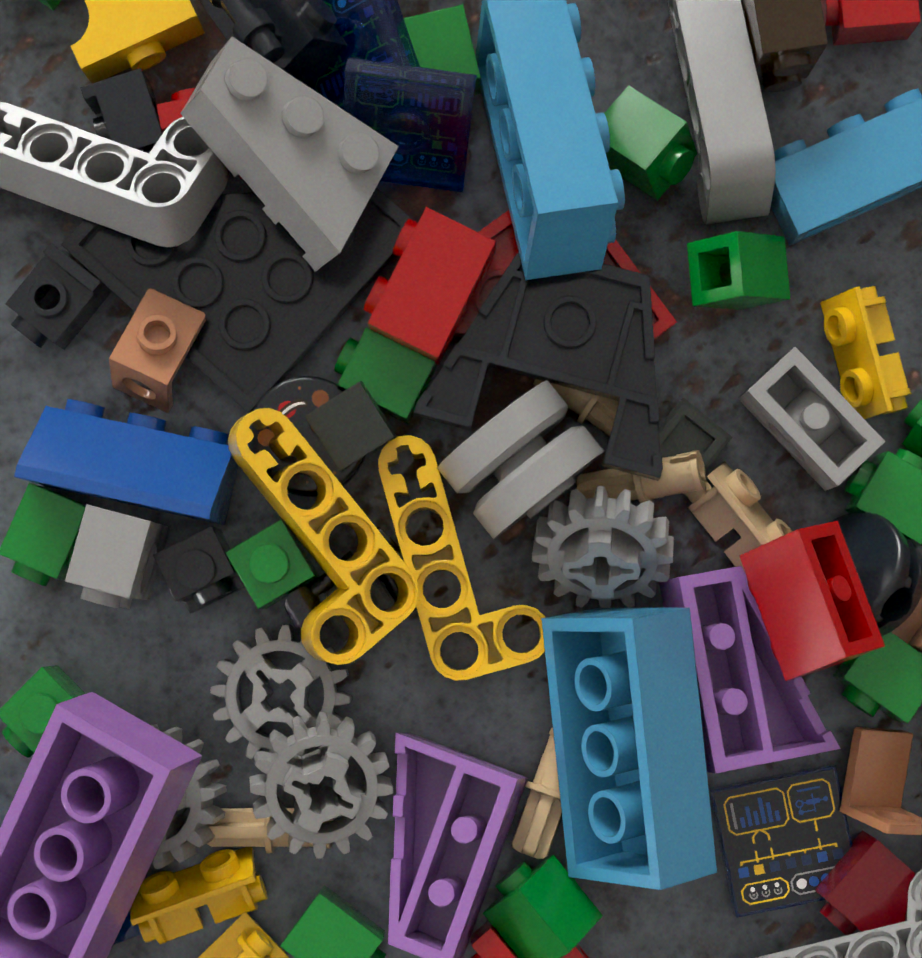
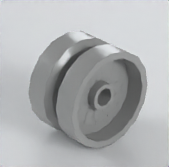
[437,380,605,539]

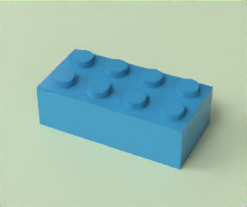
[476,0,625,280]
[541,607,717,890]

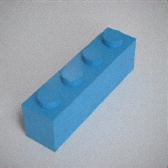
[771,89,922,246]

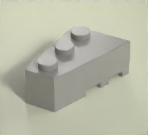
[180,37,399,272]

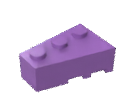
[659,566,841,774]
[388,733,528,958]

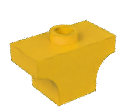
[71,0,205,84]

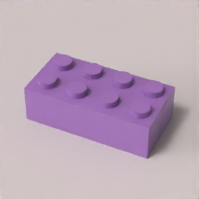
[0,692,202,958]

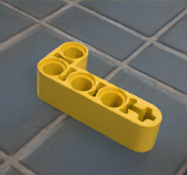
[228,408,420,665]
[378,435,546,681]

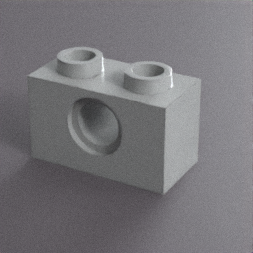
[738,347,886,491]
[65,504,170,609]

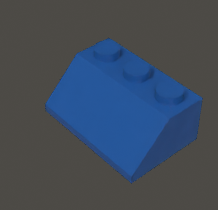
[14,399,239,525]

